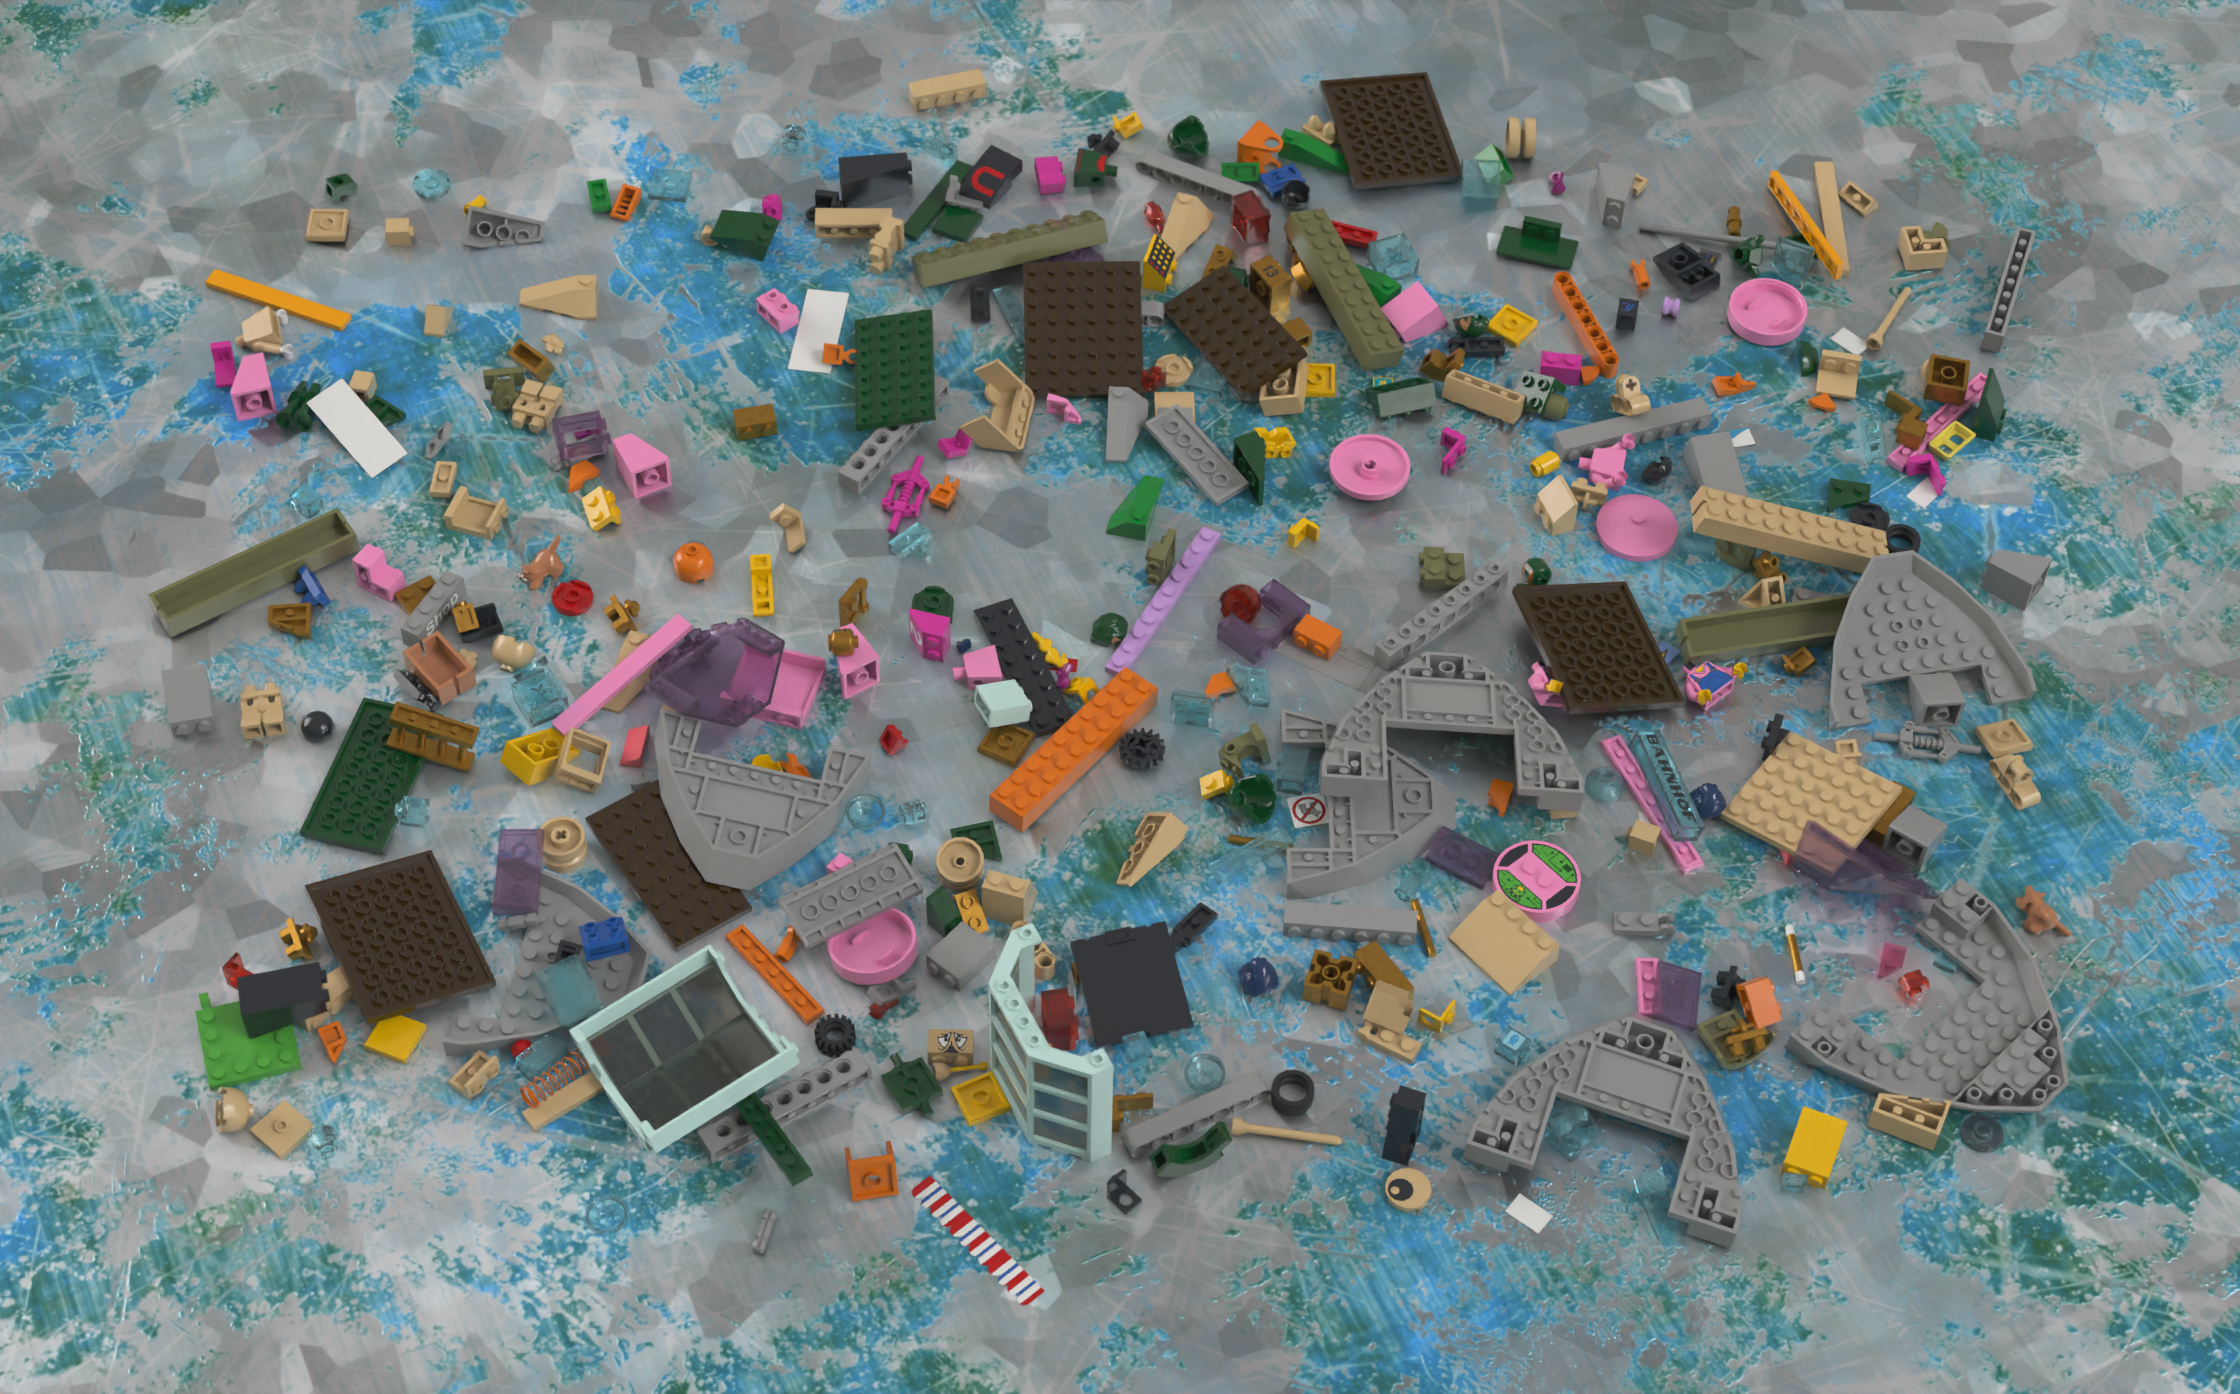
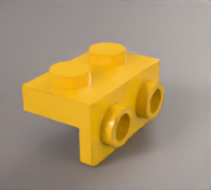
[581,486,622,532]

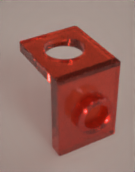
[222,952,254,990]

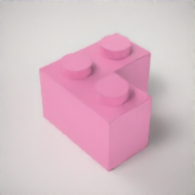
[352,543,406,603]

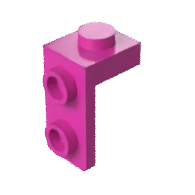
[210,340,236,388]
[1440,426,1467,474]
[1905,453,1946,496]

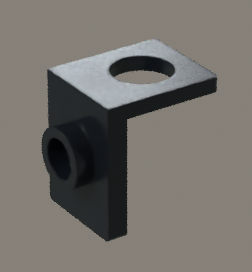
[1107,1168,1142,1215]

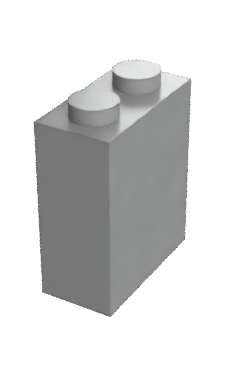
[926,921,995,991]

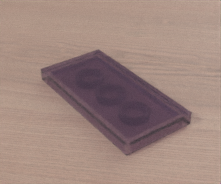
[493,829,545,916]

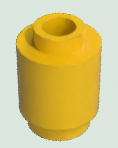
[1529,450,1560,477]

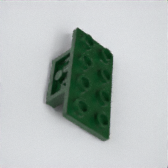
[1496,216,1579,270]

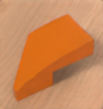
[1712,372,1756,396]
[568,460,600,493]
[1201,671,1240,702]
[1488,778,1515,818]
[317,1020,347,1064]

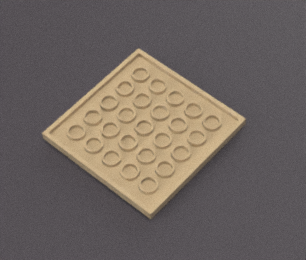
[1721,731,1902,876]

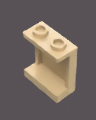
[444,486,509,540]

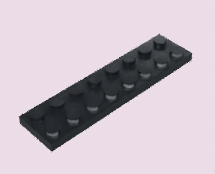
[973,598,1073,738]

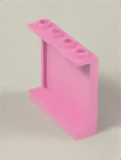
[720,640,826,730]

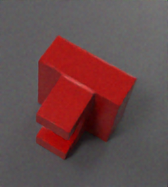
[879,724,909,755]

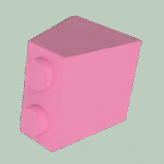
[1381,281,1449,343]
[230,352,277,422]
[612,433,672,499]
[836,623,881,700]

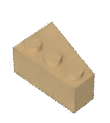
[1867,1093,1952,1150]

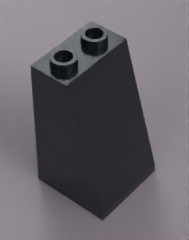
[838,152,913,208]
[237,962,330,1039]

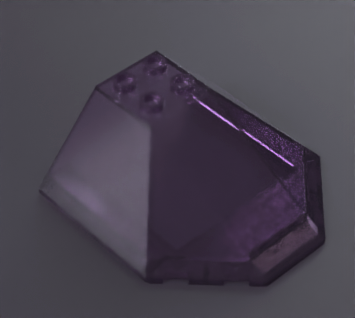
[643,617,785,728]
[1792,820,1940,899]

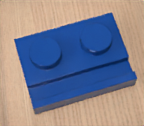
[1259,163,1306,198]

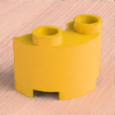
[1253,427,1297,459]

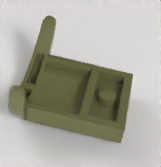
[1715,538,1757,571]
[1696,1009,1775,1070]

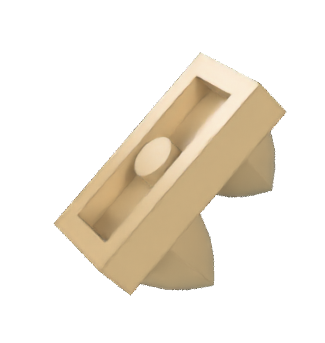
[1302,115,1338,147]

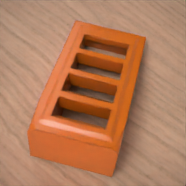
[609,184,642,222]

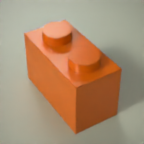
[1293,614,1342,661]
[1736,977,1782,1029]

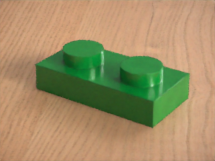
[1221,162,1259,182]
[587,179,612,213]

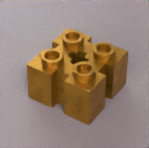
[1302,949,1358,1010]

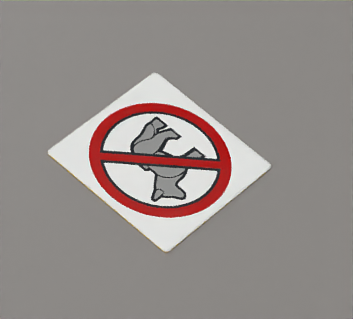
[1287,793,1328,828]

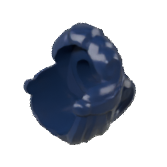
[1687,783,1727,820]
[1238,957,1279,996]

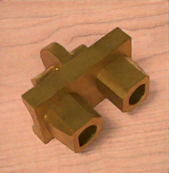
[1752,550,1788,584]
[603,595,640,635]
[279,917,318,961]
[1723,1018,1768,1058]

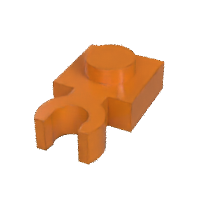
[822,343,857,365]
[929,475,959,509]

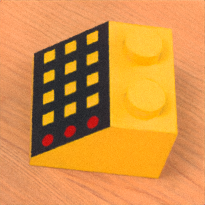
[1142,234,1178,293]

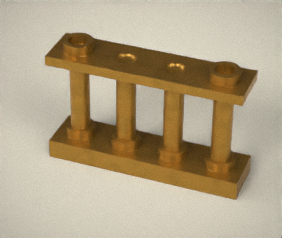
[386,701,480,773]

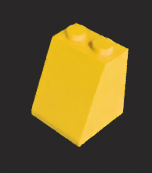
[1781,1106,1848,1190]

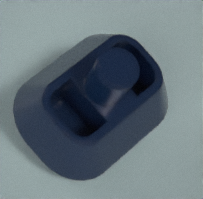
[956,639,972,654]

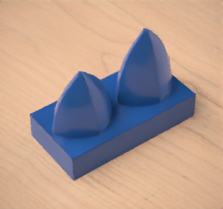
[293,565,331,607]

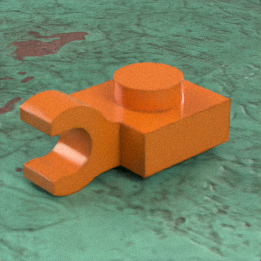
[779,753,813,778]

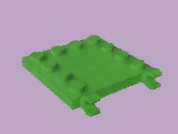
[195,992,302,1091]

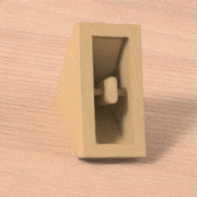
[424,304,454,338]

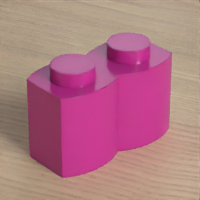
[1034,156,1066,194]

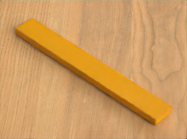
[1768,170,1844,280]
[205,269,352,332]

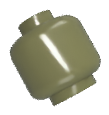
[1542,392,1570,421]

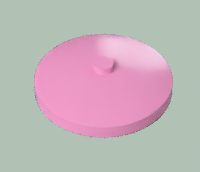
[1329,434,1410,500]
[1595,494,1678,562]

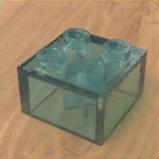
[1367,233,1419,281]
[511,668,569,729]

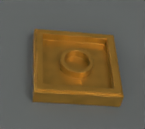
[977,724,1035,768]

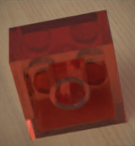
[1230,190,1271,248]
[1041,987,1079,1051]

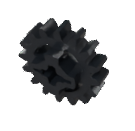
[1119,728,1165,771]

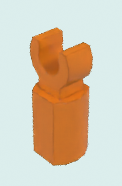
[1630,259,1651,290]
[774,925,800,963]

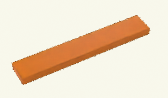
[725,924,825,1026]

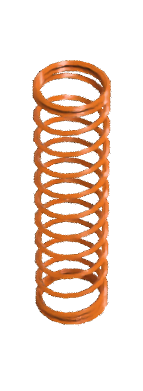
[520,1035,611,1108]

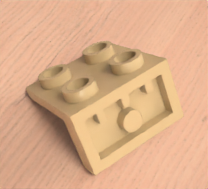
[1815,349,1862,400]

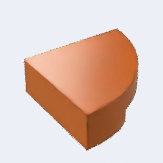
[1580,365,1600,386]
[1808,393,1836,412]

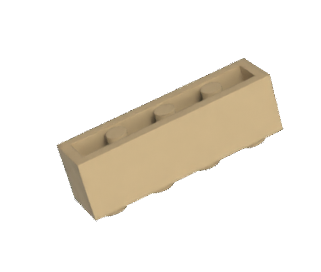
[908,68,986,111]
[815,208,893,238]
[1441,369,1526,424]
[298,966,355,1032]

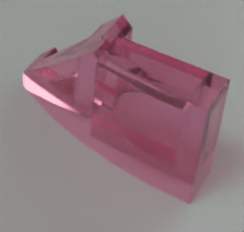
[1877,942,1907,979]

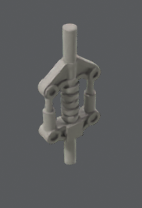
[1873,721,1981,764]

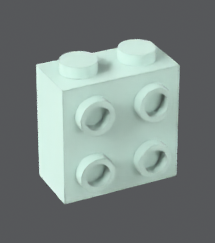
[974,679,1032,728]

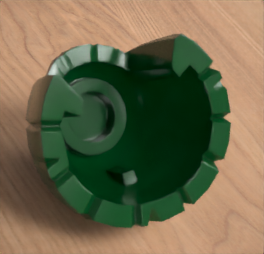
[1167,115,1209,159]
[1227,773,1276,824]

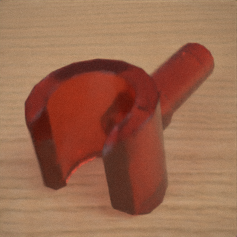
[869,999,899,1020]

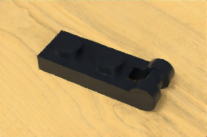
[1448,337,1505,357]

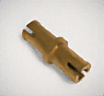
[1727,206,1742,237]

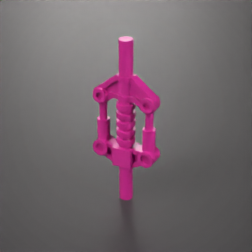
[881,455,930,534]

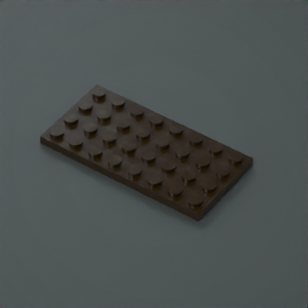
[1164,265,1308,399]
[585,779,752,952]

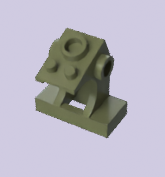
[483,366,525,411]
[1218,722,1271,778]

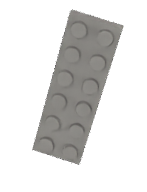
[1145,404,1249,507]

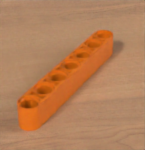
[1552,271,1619,379]

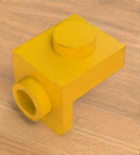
[1112,111,1144,139]
[1287,517,1320,548]
[1199,769,1235,800]

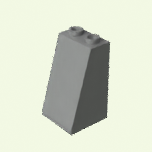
[1682,431,1748,497]

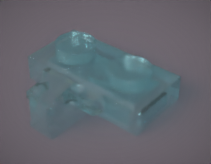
[888,521,932,559]

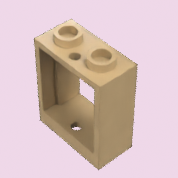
[553,727,611,794]

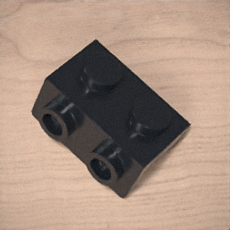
[457,603,504,644]
[1761,713,1792,761]

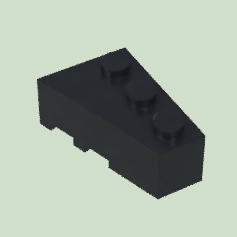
[1381,1085,1427,1167]

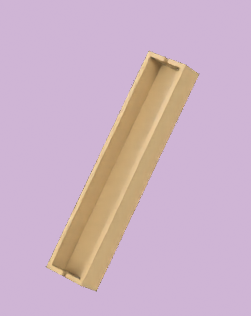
[1690,486,1889,574]

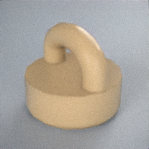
[700,225,718,246]

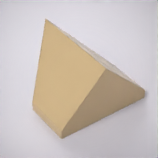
[1738,575,1786,608]

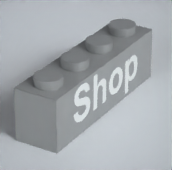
[400,570,466,650]

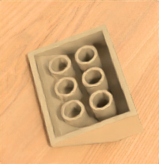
[1448,889,1560,996]

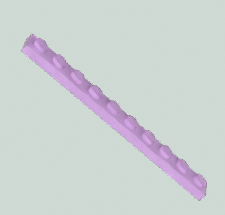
[1105,526,1221,676]

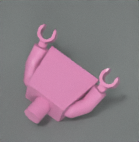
[1578,433,1635,492]

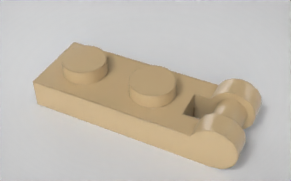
[1356,1020,1422,1065]

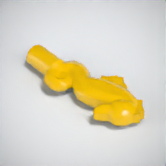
[1031,632,1068,669]

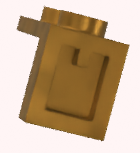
[1201,244,1238,279]
[1884,390,1923,423]
[450,601,479,633]
[951,888,989,933]
[1112,1092,1153,1132]

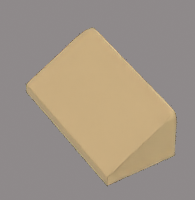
[1838,180,1879,216]

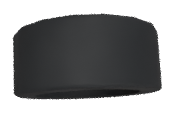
[1884,524,1921,553]
[1271,1070,1315,1115]

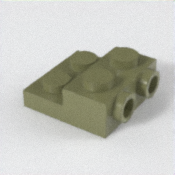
[1145,528,1176,586]
[1419,547,1465,590]

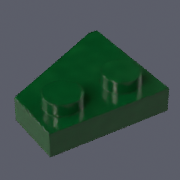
[365,394,406,427]
[1827,478,1871,513]
[950,820,1002,862]

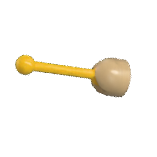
[933,1061,988,1081]

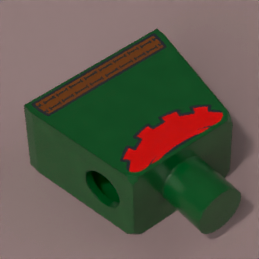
[1074,148,1118,187]

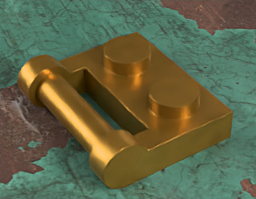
[838,578,869,627]

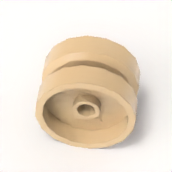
[1505,117,1537,159]
[537,817,588,873]
[936,837,984,893]

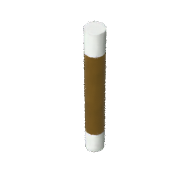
[1785,925,1806,985]

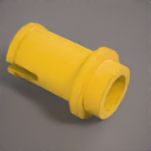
[463,195,487,216]

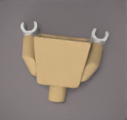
[235,306,293,360]

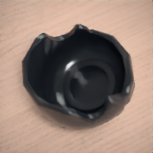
[1282,180,1311,210]
[1641,456,1672,484]
[301,710,335,743]

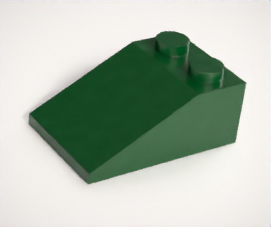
[709,210,780,261]
[1972,368,2007,442]
[1233,431,1266,506]

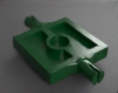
[881,1053,943,1117]

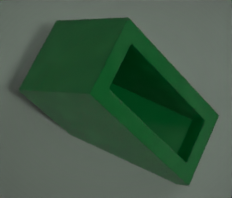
[926,886,961,938]

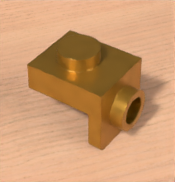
[1781,645,1817,678]

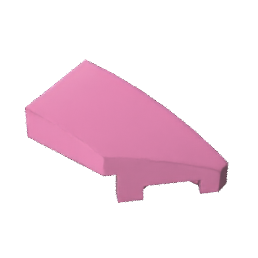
[1046,393,1082,425]

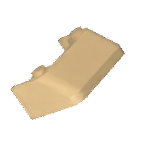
[960,359,1035,452]

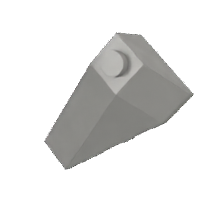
[462,205,546,248]
[1106,386,1148,463]

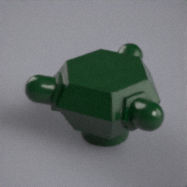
[1730,234,1764,278]

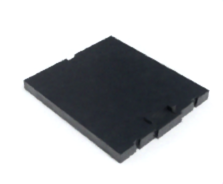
[1070,921,1194,1049]

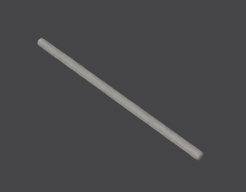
[1639,222,1812,255]

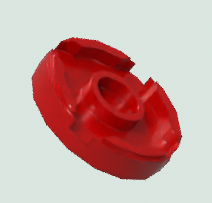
[552,580,594,616]

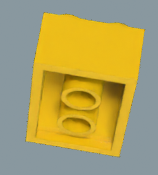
[500,727,581,786]

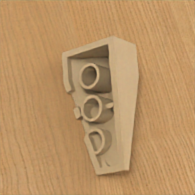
[1161,192,1214,261]
[519,275,599,320]
[601,630,671,714]
[1116,812,1188,887]

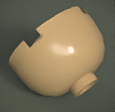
[492,635,536,673]
[215,1087,253,1133]

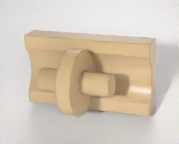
[1571,477,1608,510]

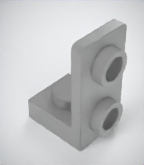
[945,174,983,211]

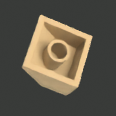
[1534,474,1578,536]

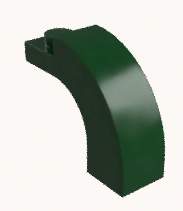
[1149,1121,1233,1177]

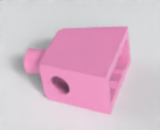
[952,645,1002,690]

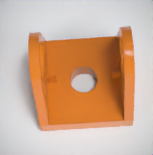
[1237,120,1283,176]
[844,1141,899,1202]

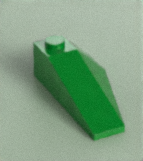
[1278,128,1349,175]
[1355,263,1402,308]
[1106,475,1164,541]

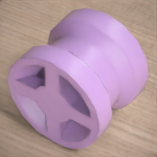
[1661,296,1681,318]

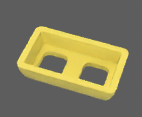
[1929,421,1976,461]

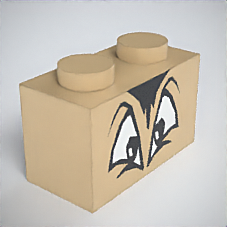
[927,1029,974,1066]

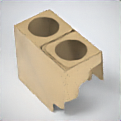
[1363,980,1413,1035]

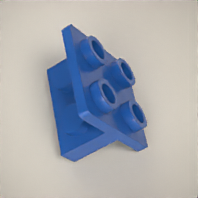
[579,917,631,962]

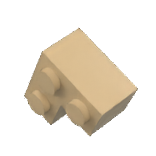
[1897,226,1948,271]

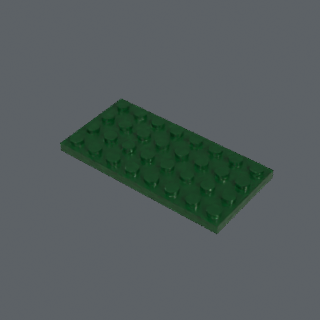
[855,309,936,431]
[300,697,444,855]

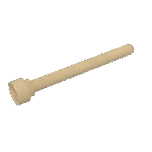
[1866,287,1911,351]
[1231,1117,1342,1145]

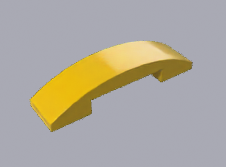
[750,554,774,617]

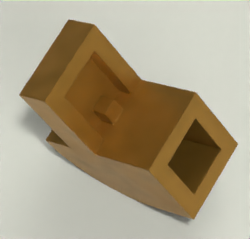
[1419,348,1465,382]

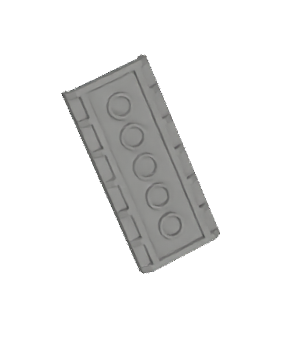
[777,843,923,951]

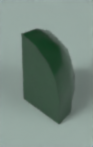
[1798,341,1819,377]

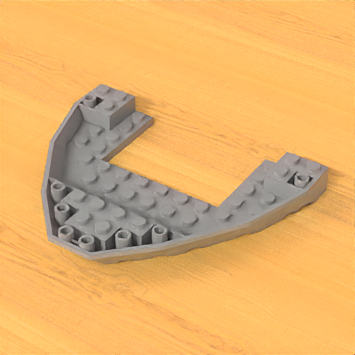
[1319,651,1584,812]
[1786,878,2069,1113]
[1462,1011,1742,1248]

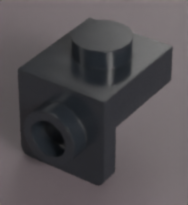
[815,189,842,208]

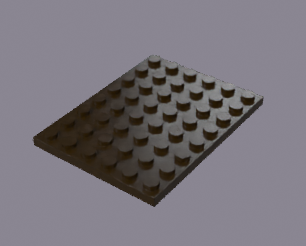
[1319,72,1464,190]
[1023,261,1144,399]
[1512,581,1685,714]
[304,850,496,1025]

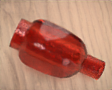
[1144,201,1165,234]

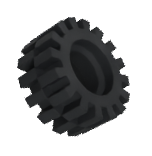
[814,1014,856,1058]

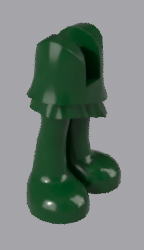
[275,381,321,432]

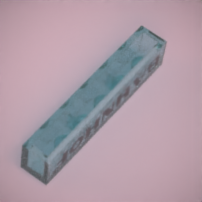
[1629,730,1705,842]

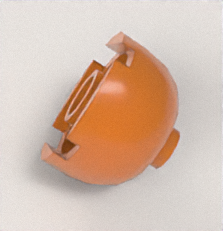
[673,542,714,584]

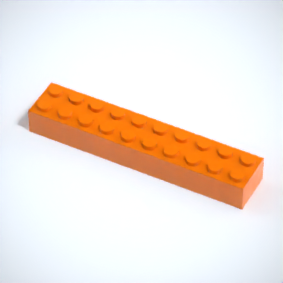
[989,667,1158,833]

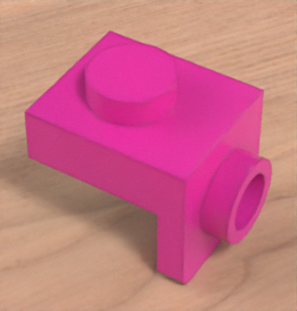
[762,194,782,220]
[937,429,972,458]

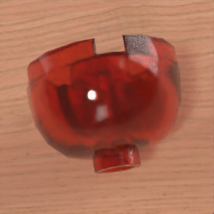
[1219,583,1262,626]

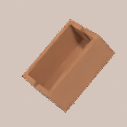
[402,631,477,706]

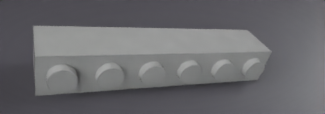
[1283,901,1418,946]

